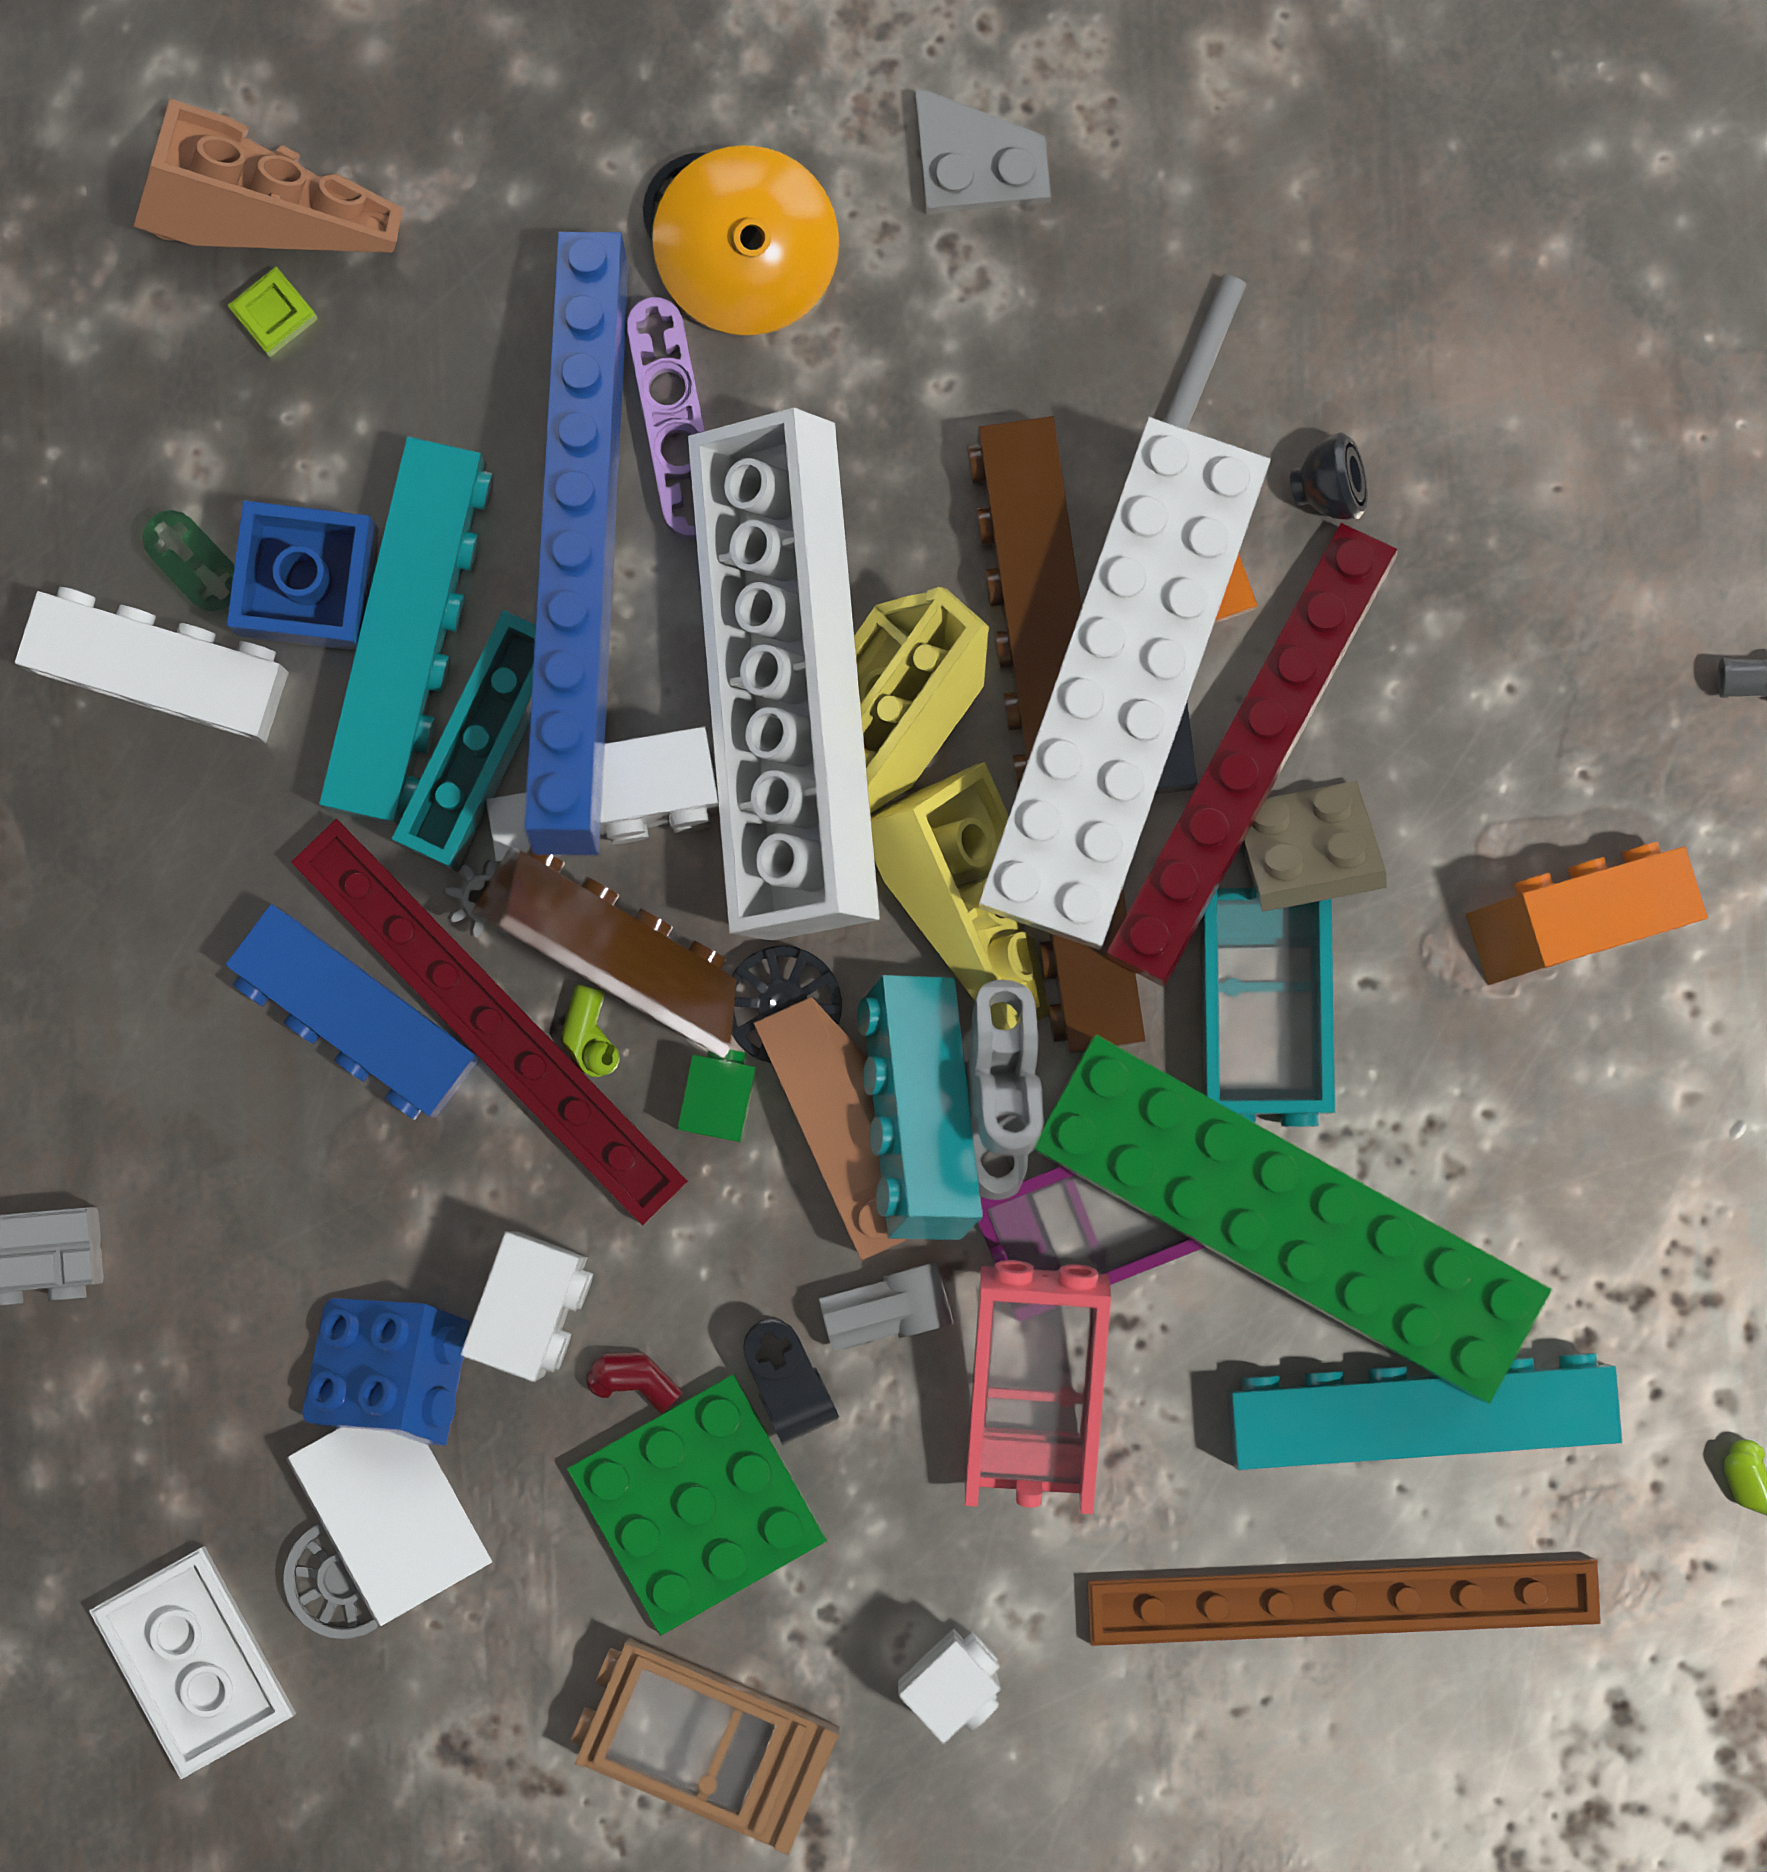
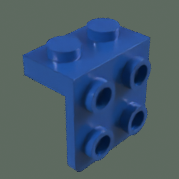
[302,1298,470,1446]

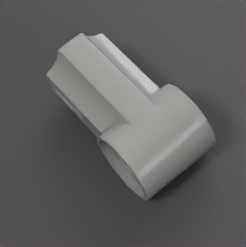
[819,1261,954,1351]

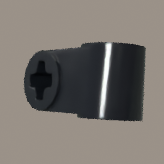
[743,1318,840,1446]

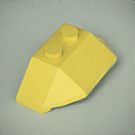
[854,587,989,813]

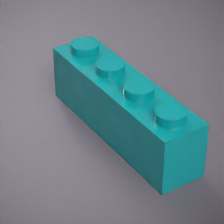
[392,610,536,873]
[857,975,982,1240]

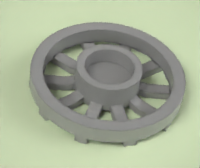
[284,1523,378,1639]

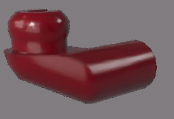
[586,1352,684,1414]

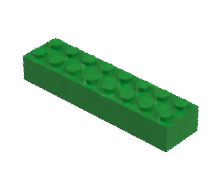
[1033,1035,1553,1404]

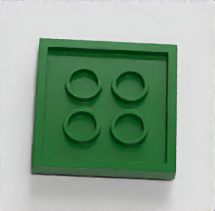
[567,1373,827,1636]

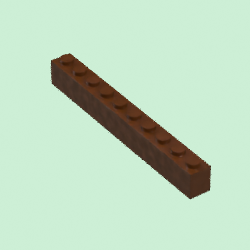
[967,416,1145,1054]

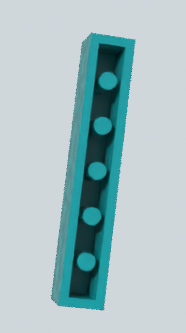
[319,436,494,826]
[1227,1353,1622,1470]

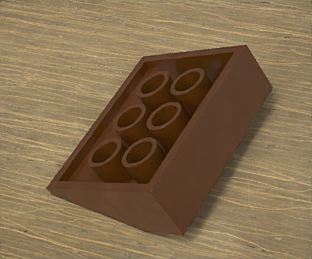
[471,846,737,1058]

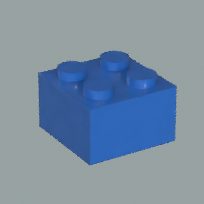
[227,500,379,651]

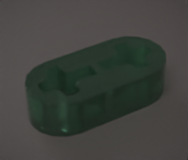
[142,510,235,616]

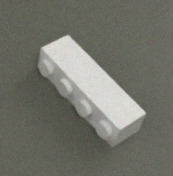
[15,587,289,743]

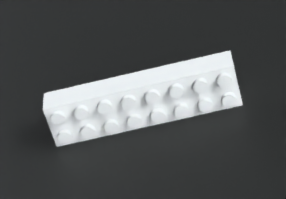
[688,408,880,941]
[979,417,1271,950]

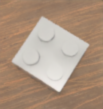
[600,727,720,844]
[461,1231,593,1381]

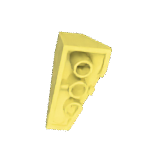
[870,762,1049,1030]

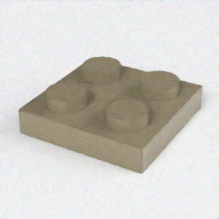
[1242,781,1387,912]

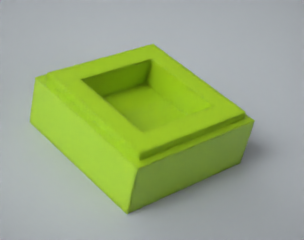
[228,267,318,357]

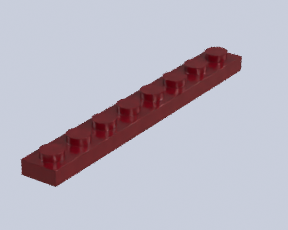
[1106,523,1397,987]
[291,818,689,1226]

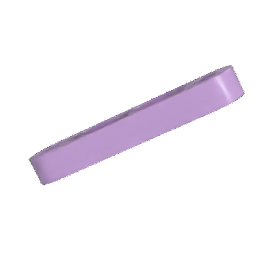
[627,297,705,540]

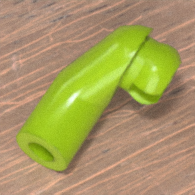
[561,984,620,1077]
[1724,1439,1767,1516]

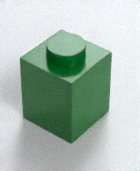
[677,1049,757,1143]

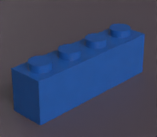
[225,904,480,1120]

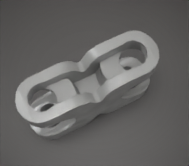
[962,979,1043,1200]

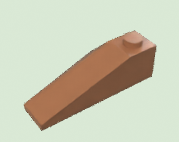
[133,99,403,253]
[754,997,908,1261]

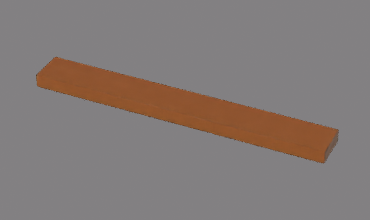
[1087,1558,1601,1646]

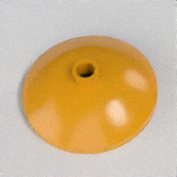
[652,145,839,336]

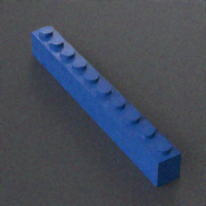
[525,232,629,855]

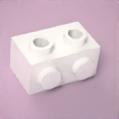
[898,1628,1001,1744]

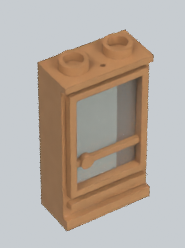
[570,1637,839,1855]

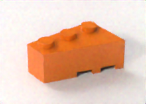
[1466,841,1708,986]

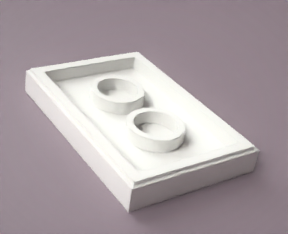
[286,1427,492,1627]
[89,1546,296,1779]

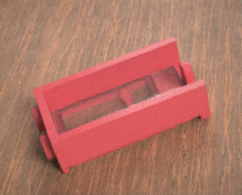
[965,1260,1111,1514]

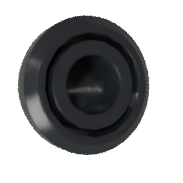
[1290,432,1368,520]

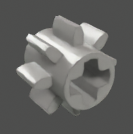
[443,859,505,938]

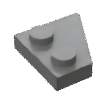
[915,90,1051,214]

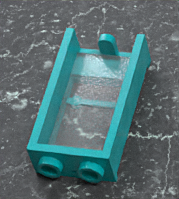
[1200,885,1335,1127]

